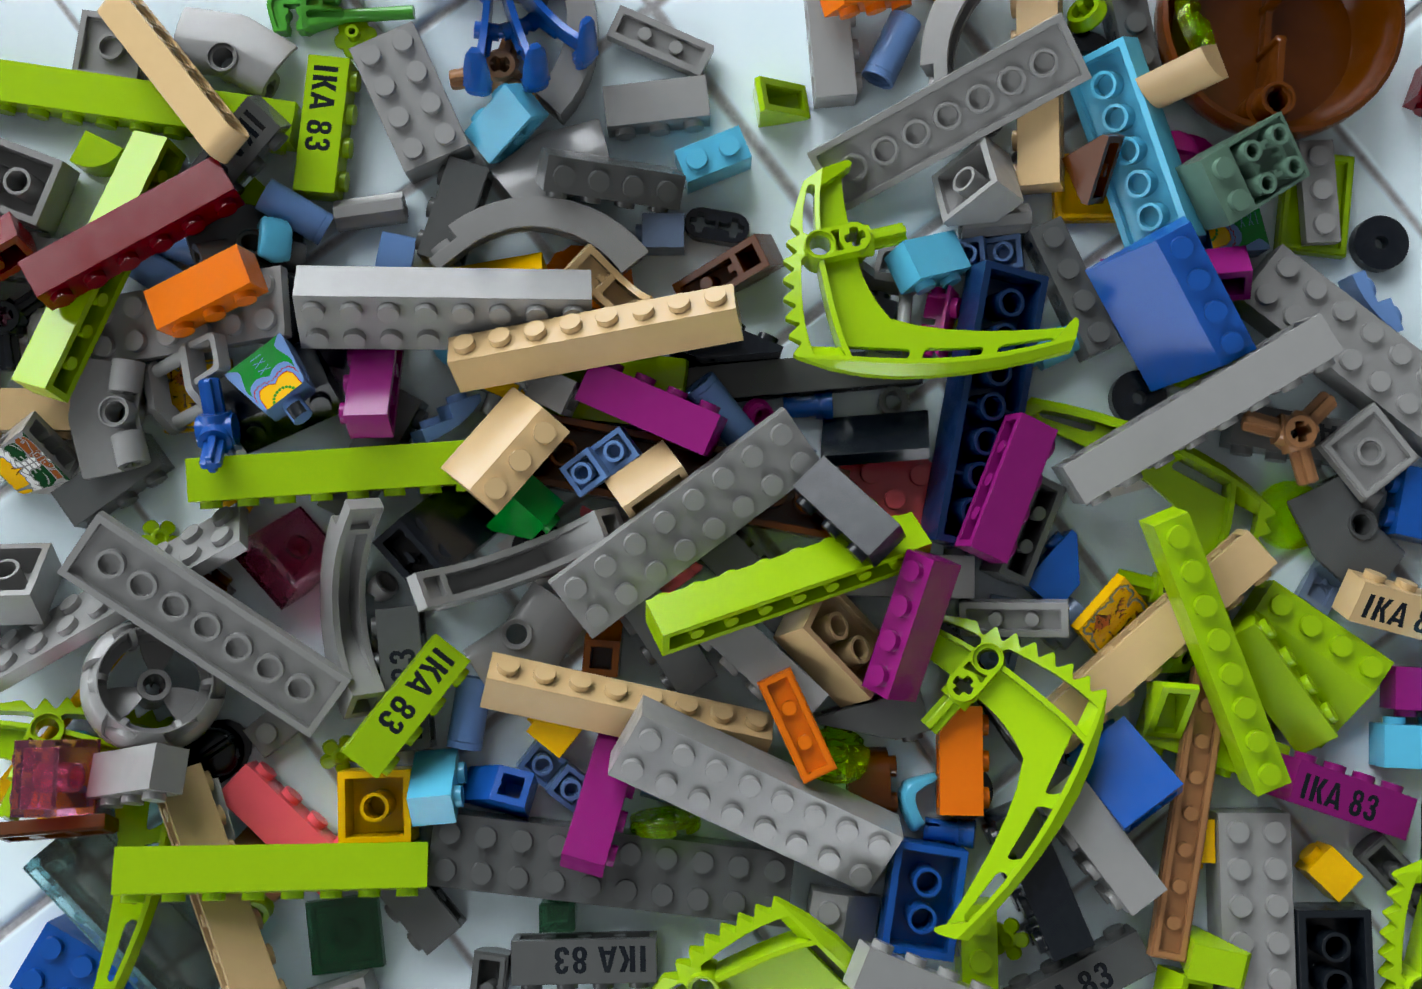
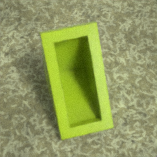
[753,76,811,128]
[1144,680,1200,739]
[1179,924,1252,989]

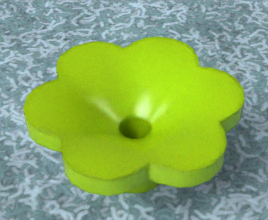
[334,22,377,59]

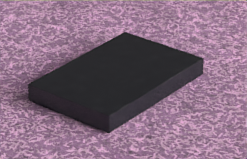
[820,410,930,466]

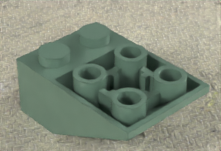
[1175,111,1310,231]

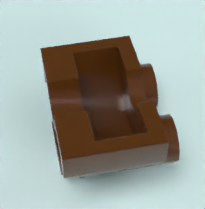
[844,747,898,813]

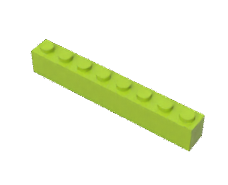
[11,130,187,403]
[185,440,467,509]
[1139,506,1292,797]
[646,511,932,657]
[111,842,428,903]

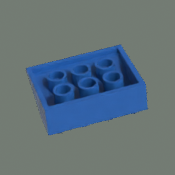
[1085,216,1257,392]

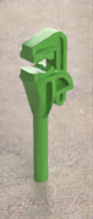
[266,0,416,37]

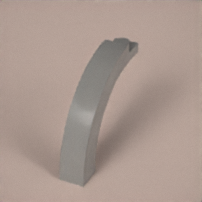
[535,0,599,126]
[920,0,981,85]
[429,196,649,275]
[320,497,386,719]
[406,506,624,612]

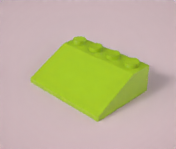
[1232,580,1394,748]

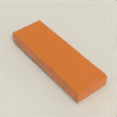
[757,666,838,784]

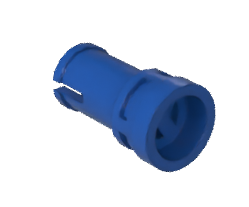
[783,391,833,420]
[923,817,976,849]

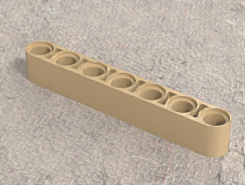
[97,0,250,164]

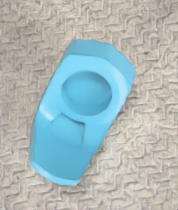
[256,216,293,263]
[898,772,938,832]

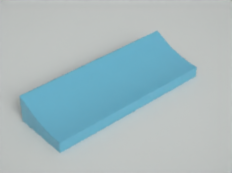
[1070,36,1207,248]

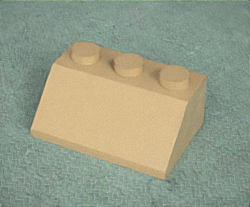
[440,387,570,515]
[773,594,880,708]

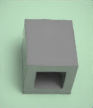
[525,374,581,418]

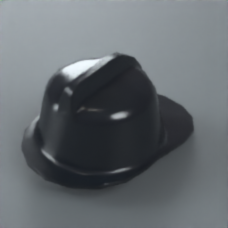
[183,719,252,784]

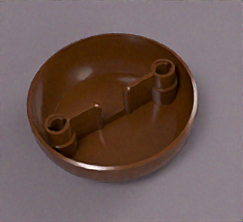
[1154,0,1405,140]

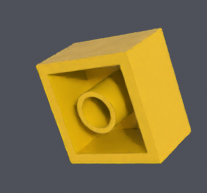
[337,765,420,843]

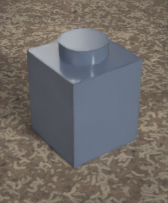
[635,213,685,256]

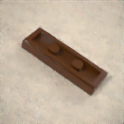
[0,813,119,843]

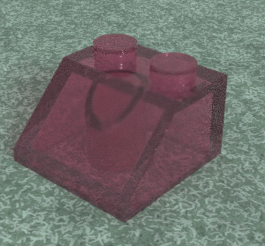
[235,506,326,610]
[9,739,101,818]

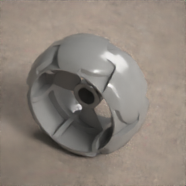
[79,621,227,749]

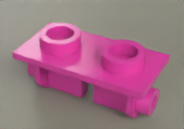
[921,285,961,358]

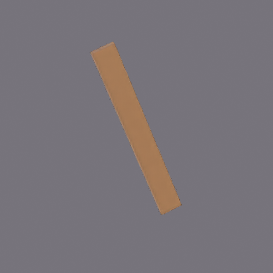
[1146,666,1221,963]

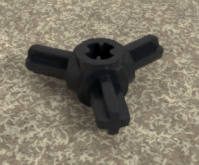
[0,289,46,372]

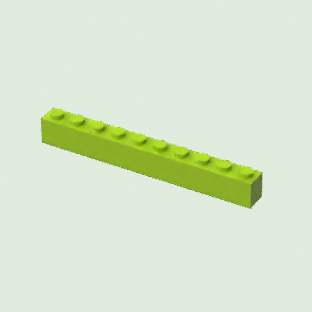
[0,59,302,155]

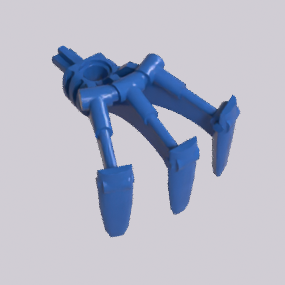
[463,0,599,97]

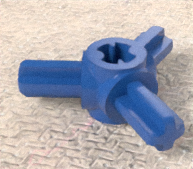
[194,377,243,473]

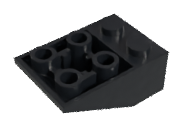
[669,324,783,367]
[372,485,499,583]

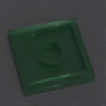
[305,895,386,976]

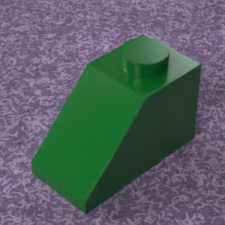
[486,475,565,540]

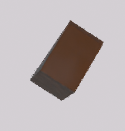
[1062,134,1124,205]

